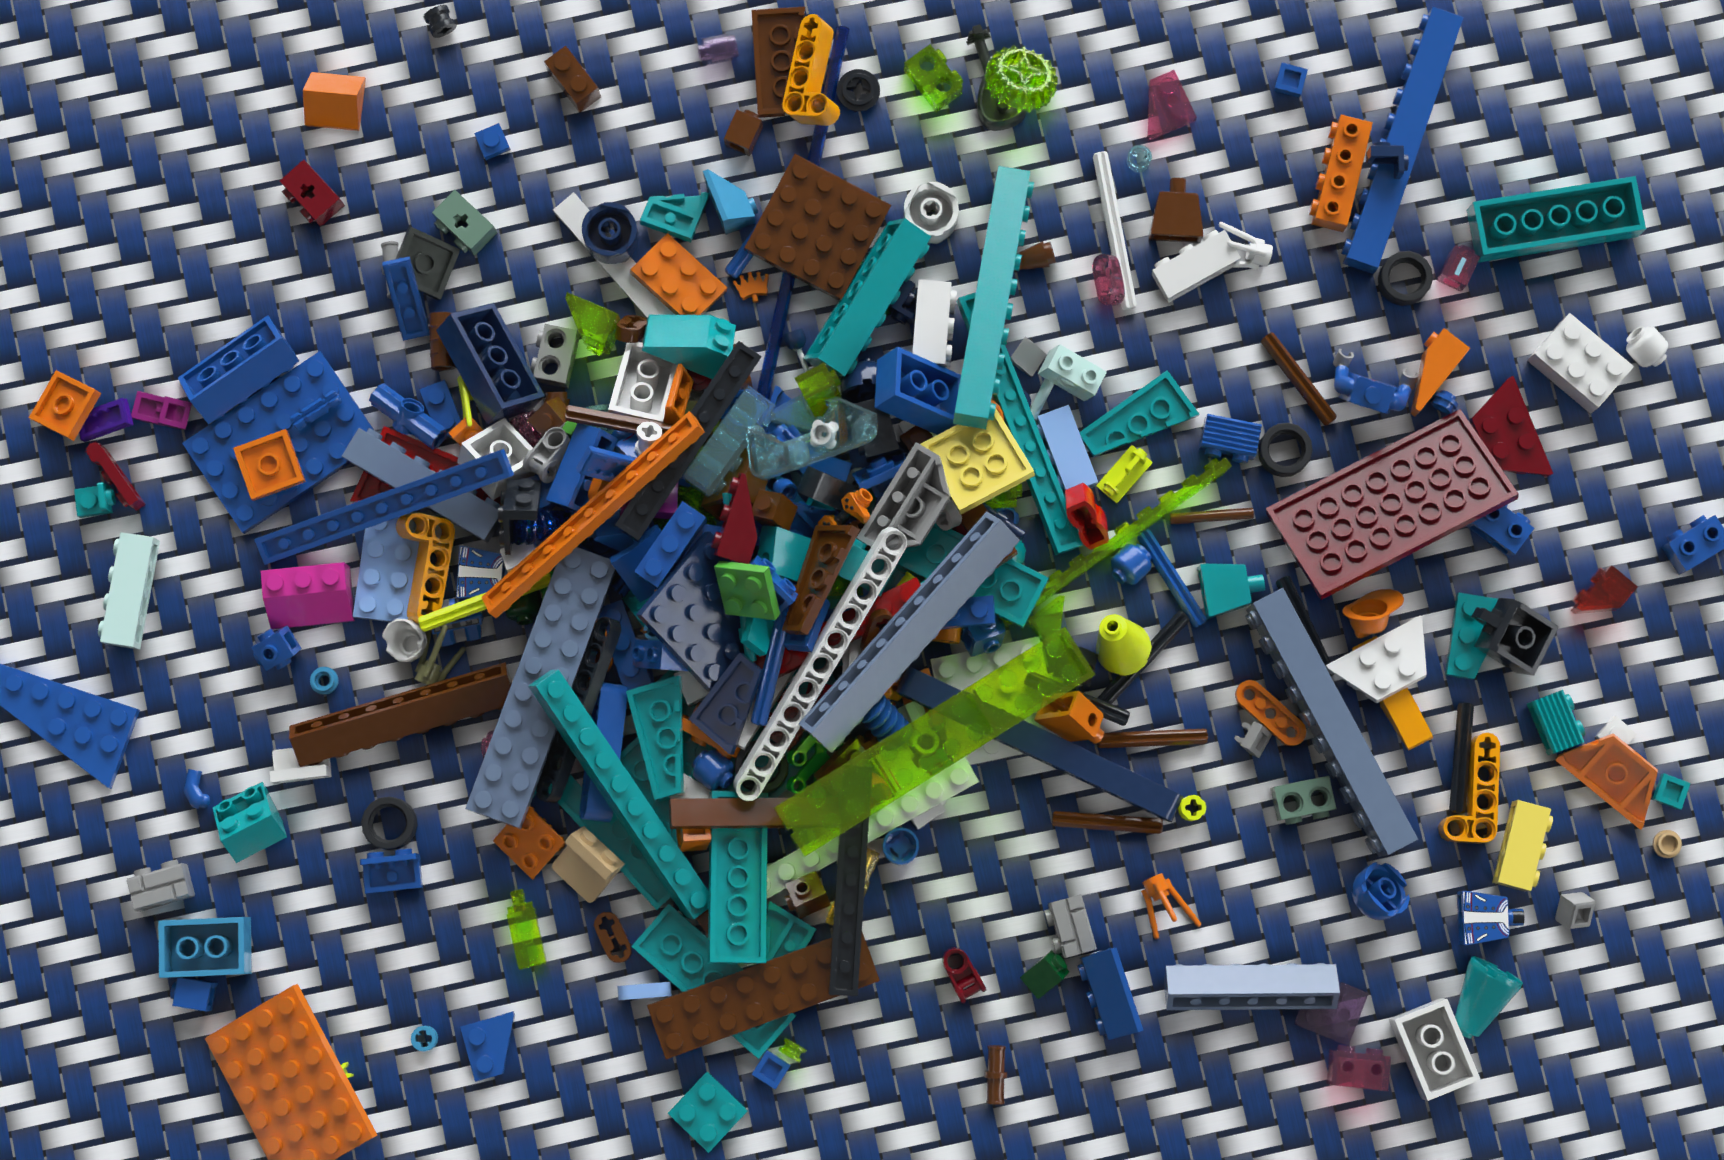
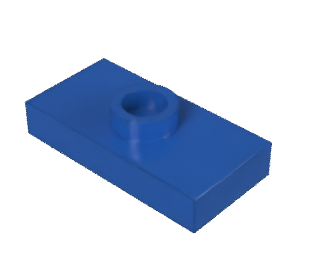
[576,445,636,482]

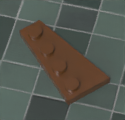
[751,7,806,118]
[782,525,860,635]

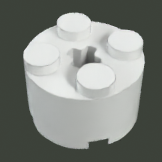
[903,182,959,244]

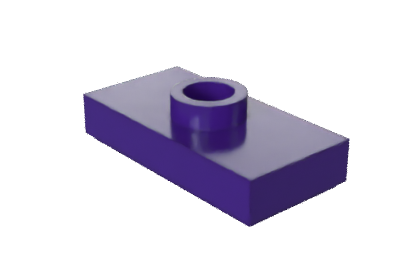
[79,398,134,442]

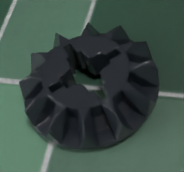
[837,69,880,113]

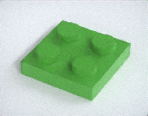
[714,561,780,620]

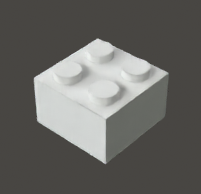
[457,418,536,500]

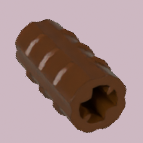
[429,312,455,371]

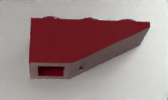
[711,473,757,564]

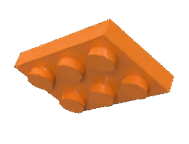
[630,233,728,315]

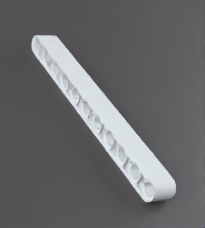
[733,527,907,801]

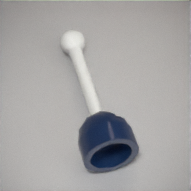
[782,328,819,394]

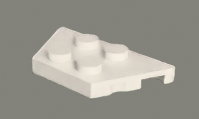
[1326,616,1427,703]

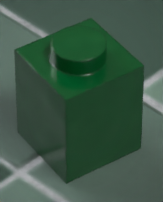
[1020,950,1070,999]

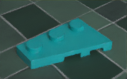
[1445,592,1498,680]

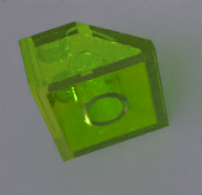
[565,292,620,356]

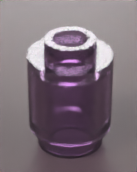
[697,33,739,66]

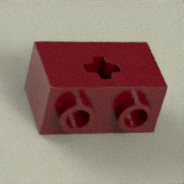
[280,160,345,227]

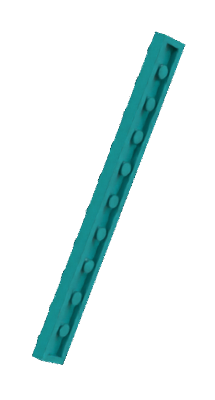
[956,292,1083,556]

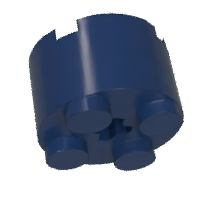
[582,202,639,264]

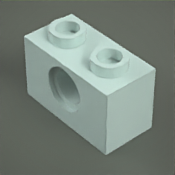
[1038,344,1106,401]

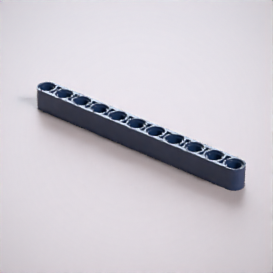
[895,666,1183,822]

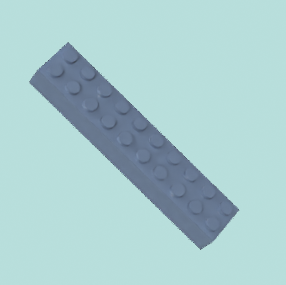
[465,547,616,829]
[1245,588,1418,857]

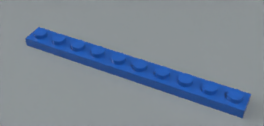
[254,449,514,565]

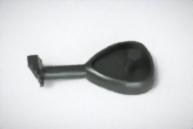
[966,24,1027,131]

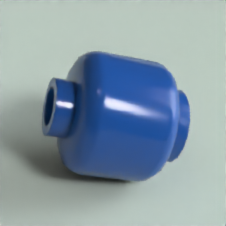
[1110,544,1152,585]
[692,749,734,791]

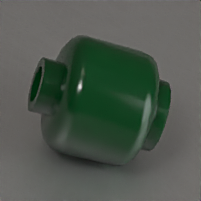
[505,590,541,625]

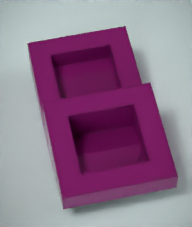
[131,391,192,430]

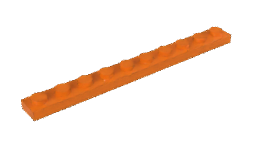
[481,411,705,618]

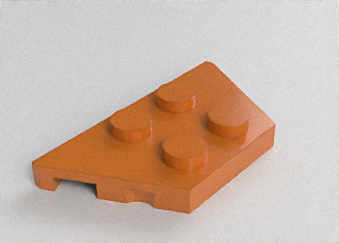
[1555,733,1658,830]

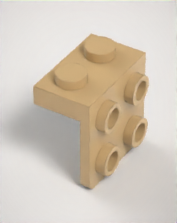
[552,826,625,903]

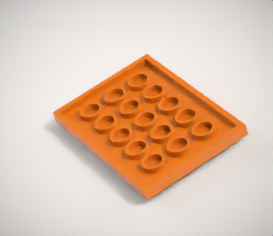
[205,984,377,1160]

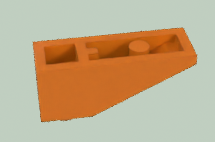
[1410,328,1470,417]

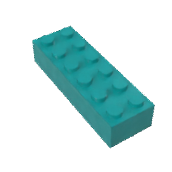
[1466,176,1646,263]
[803,218,931,377]

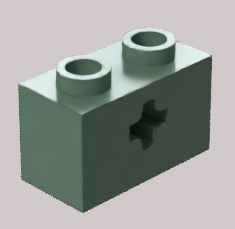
[432,190,497,256]

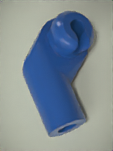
[184,769,210,809]

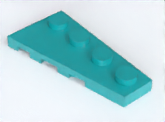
[1079,370,1200,457]
[626,675,684,800]

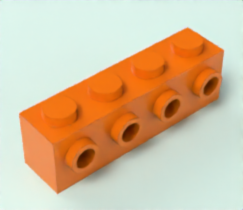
[1309,115,1373,232]

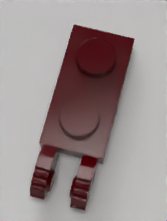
[86,442,146,511]

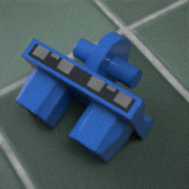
[431,598,484,647]

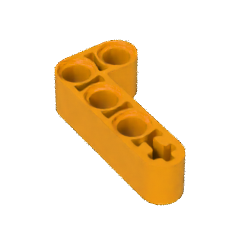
[782,14,840,126]
[396,513,455,625]
[1438,733,1500,843]

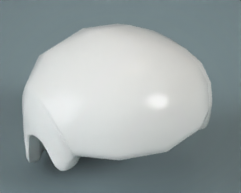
[382,619,427,662]

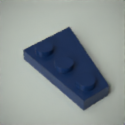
[689,653,764,755]

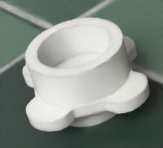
[810,420,839,449]

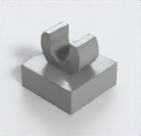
[1234,721,1272,758]

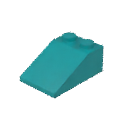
[642,315,736,379]

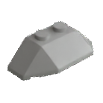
[857,442,951,548]

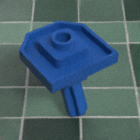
[852,453,906,507]

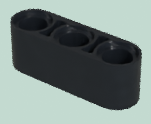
[797,466,872,511]

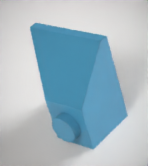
[703,169,759,235]

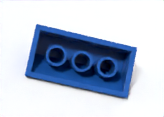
[178,315,299,424]

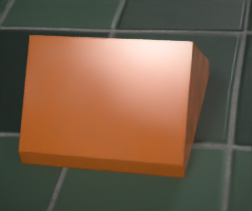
[303,72,366,131]

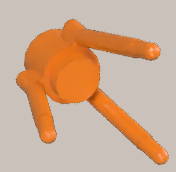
[1141,873,1201,939]

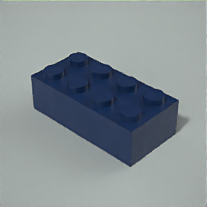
[436,303,545,425]

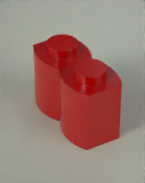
[1065,483,1109,550]

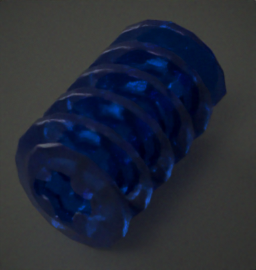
[512,510,572,545]

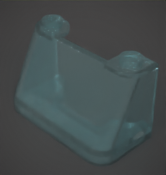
[745,396,878,480]

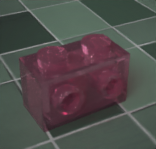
[1327,1045,1391,1091]

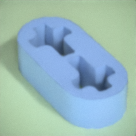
[617,982,672,1000]

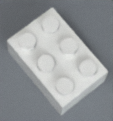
[913,280,956,367]
[1527,313,1634,414]
[608,342,677,423]
[1389,998,1481,1101]

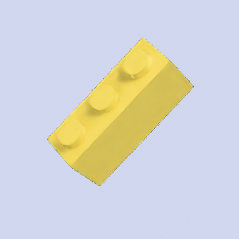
[1492,800,1553,892]

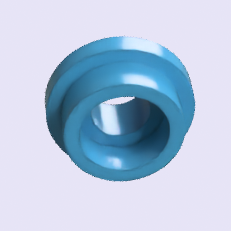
[310,667,338,695]

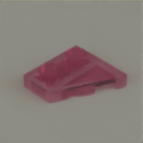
[1147,70,1197,141]

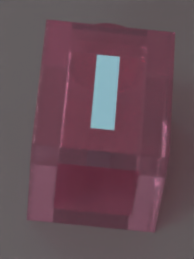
[1437,245,1480,292]

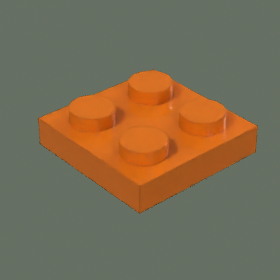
[29,370,101,441]
[233,429,306,501]

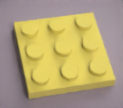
[920,408,1035,515]

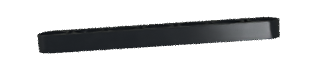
[536,616,621,803]

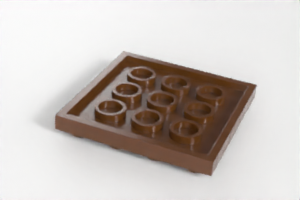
[744,154,891,301]

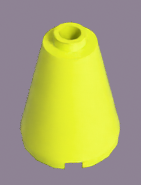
[1096,614,1152,676]

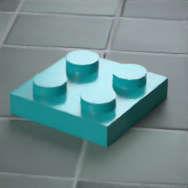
[668,1071,748,1153]

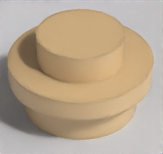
[1652,830,1682,858]

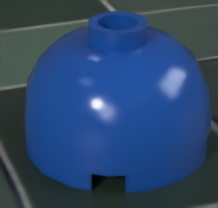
[1352,862,1410,920]

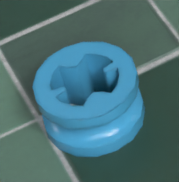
[411,1025,438,1051]

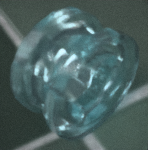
[1126,145,1152,172]

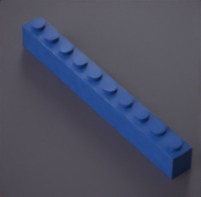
[1341,7,1464,274]

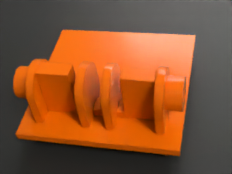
[493,806,566,880]

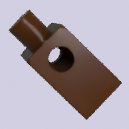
[1148,178,1203,243]

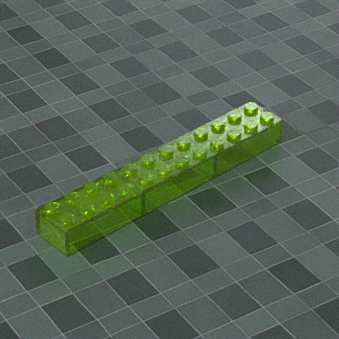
[773,627,1095,857]

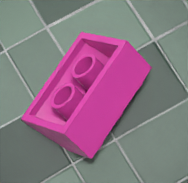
[261,562,355,630]

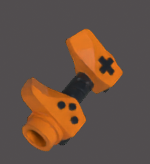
[818,488,873,525]

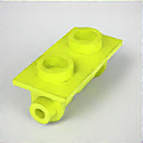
[1096,445,1153,504]

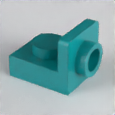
[74,482,116,518]

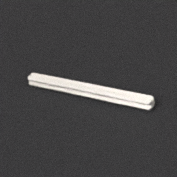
[1093,151,1137,310]

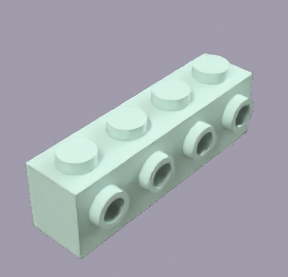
[98,532,160,650]

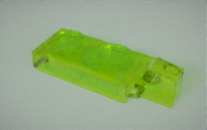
[506,889,547,970]

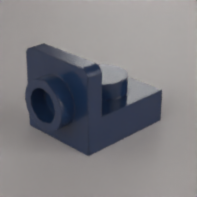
[889,280,917,325]

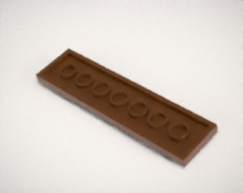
[647,932,880,1059]

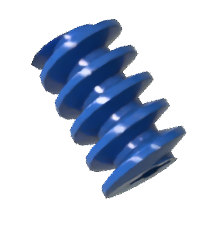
[861,695,914,751]

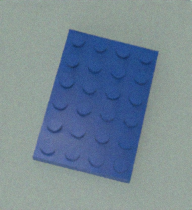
[182,351,375,534]

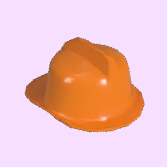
[1342,589,1404,639]

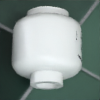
[1626,326,1668,367]

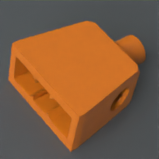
[1034,691,1104,744]

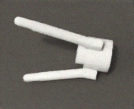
[1219,222,1273,270]

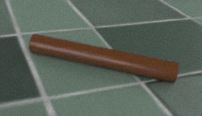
[1170,508,1254,524]

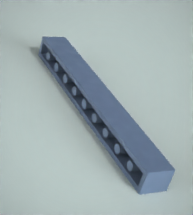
[798,512,1020,753]

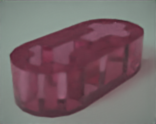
[1092,254,1125,306]

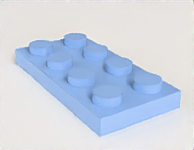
[353,513,419,622]

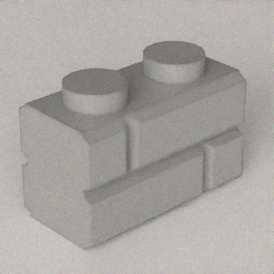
[127,860,195,912]
[1044,894,1097,958]

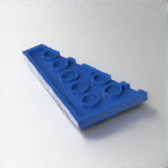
[0,664,140,789]

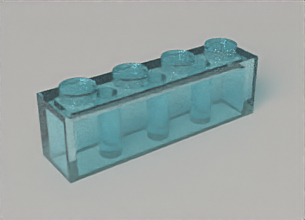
[681,385,776,497]

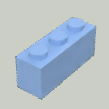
[1036,405,1098,496]

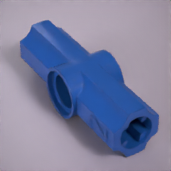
[369,383,448,450]

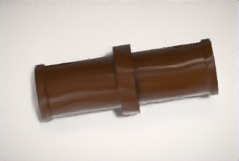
[985,1045,1007,1105]

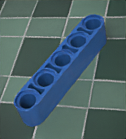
[579,682,628,822]

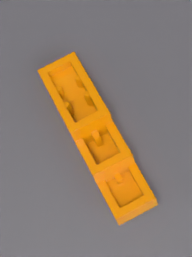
[1352,636,1433,751]

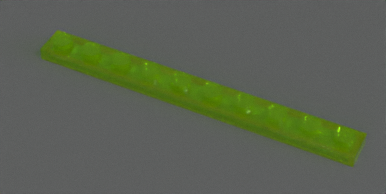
[999,457,1232,629]

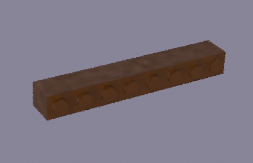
[289,662,512,767]

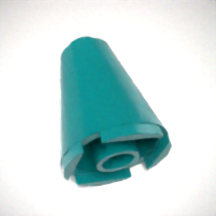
[1455,956,1523,1039]

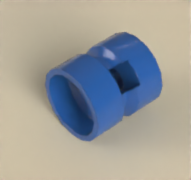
[882,827,919,865]

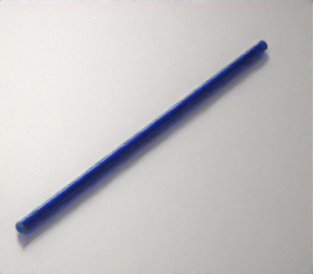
[745,26,850,444]

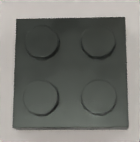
[396,227,460,300]

